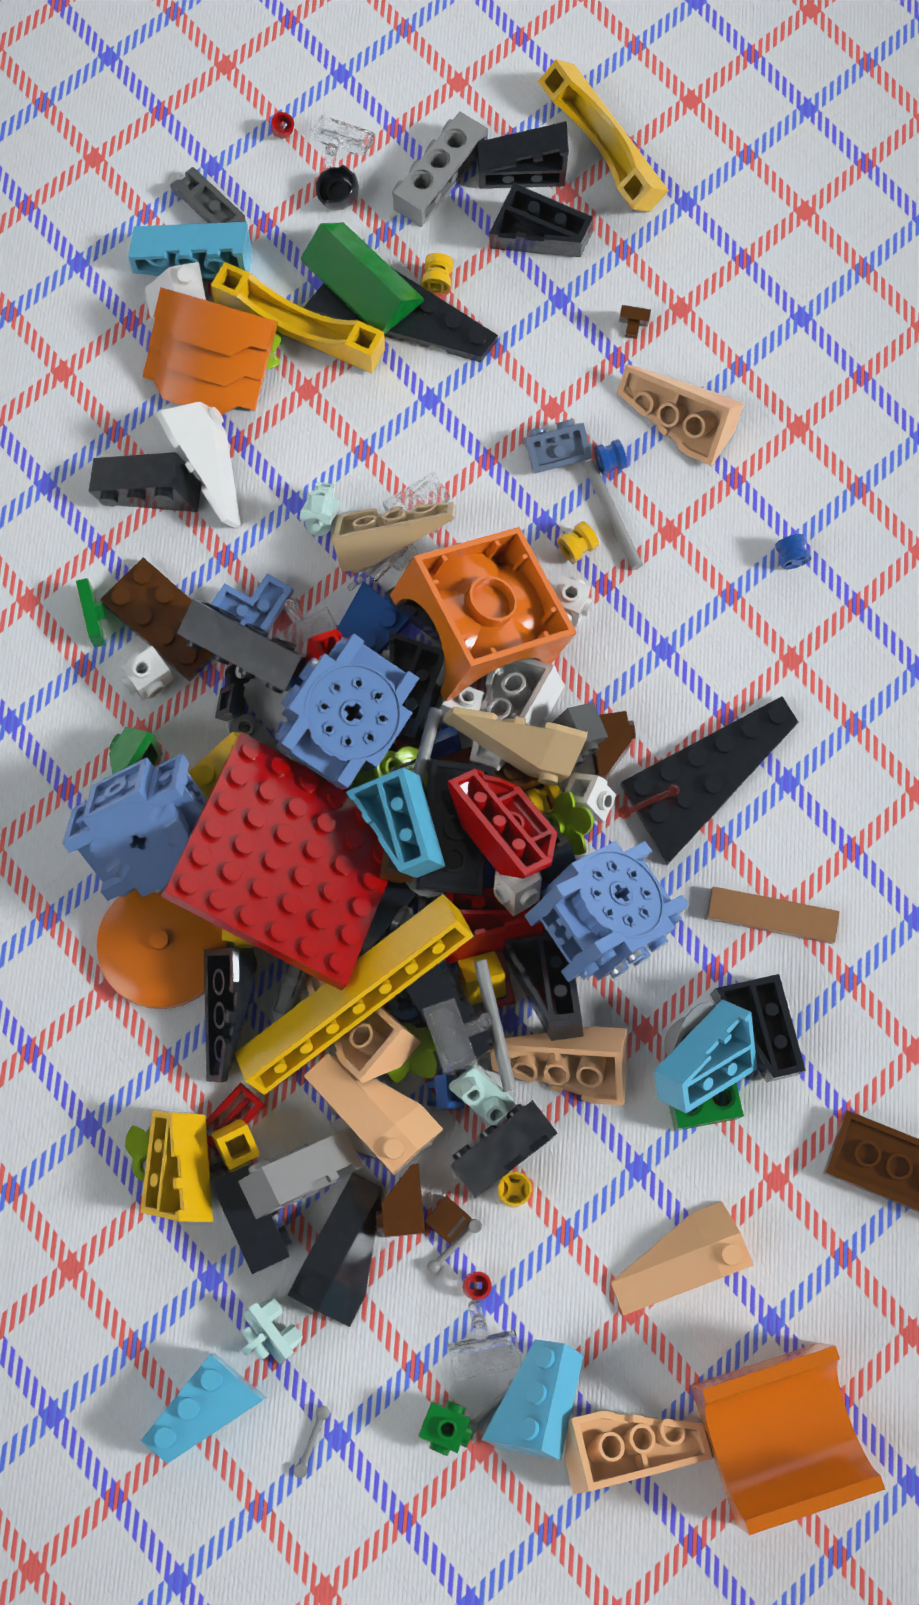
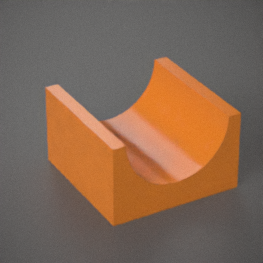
[690,1343,885,1535]

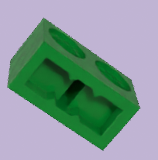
[669,1083,744,1131]

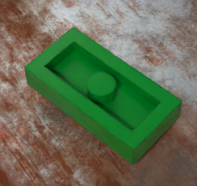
[76,578,106,648]

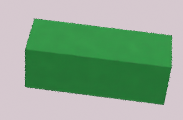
[301,222,424,334]

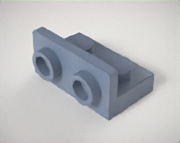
[522,419,592,474]

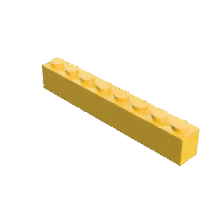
[235,894,474,1095]

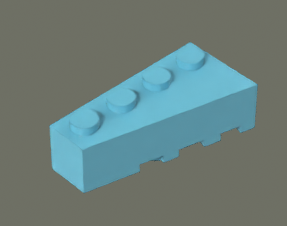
[128,222,253,282]

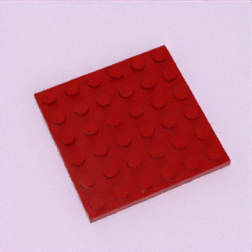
[161,732,388,991]

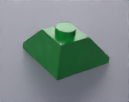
[109,727,163,774]

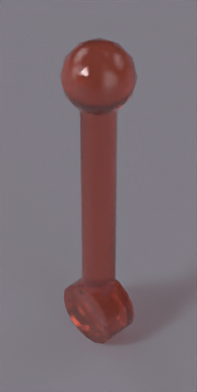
[618,784,680,820]

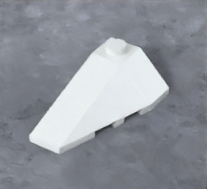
[470,658,565,771]

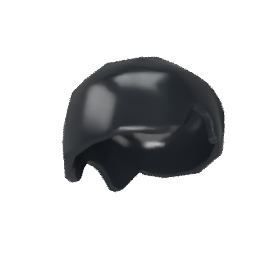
[315,165,359,210]

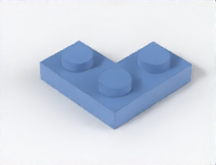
[211,573,294,632]

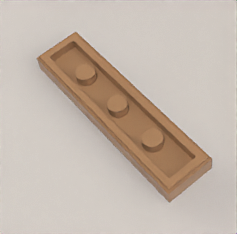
[706,886,840,944]

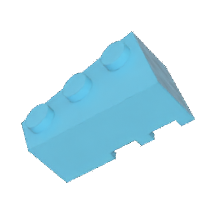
[346,767,445,878]
[654,1000,757,1113]
[481,1339,584,1461]
[141,1353,267,1464]

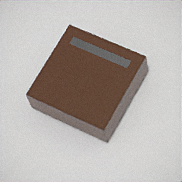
[424,1195,472,1244]

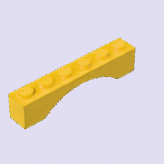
[538,59,669,212]
[211,262,385,374]

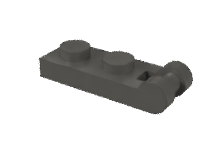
[170,167,246,223]

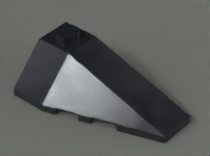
[204,948,257,1083]
[287,1172,383,1327]

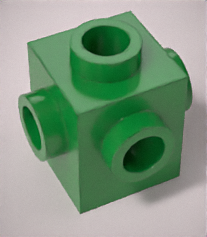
[418,1400,474,1456]

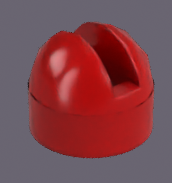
[271,112,294,139]
[462,1272,492,1300]

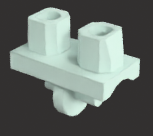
[300,482,340,536]
[449,1063,514,1125]
[241,1297,303,1365]

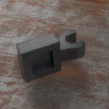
[215,664,251,721]

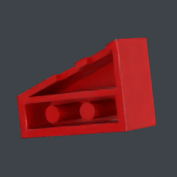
[445,888,544,964]

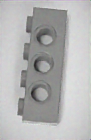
[392,111,488,227]

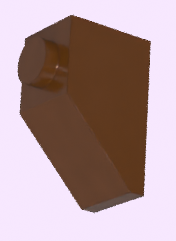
[592,711,636,780]
[376,1164,426,1238]

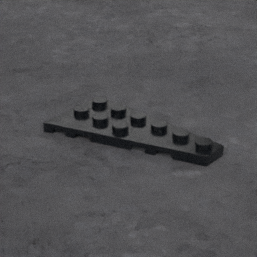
[303,267,498,362]
[620,696,798,865]

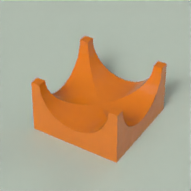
[390,527,577,702]

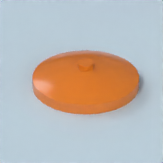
[97,888,228,1009]

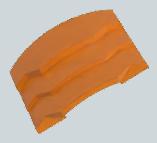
[142,287,278,415]

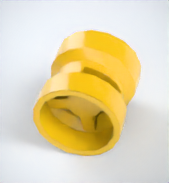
[421,253,454,294]
[557,521,599,563]
[524,784,562,816]
[497,1172,532,1207]

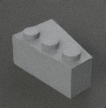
[238,1129,364,1219]

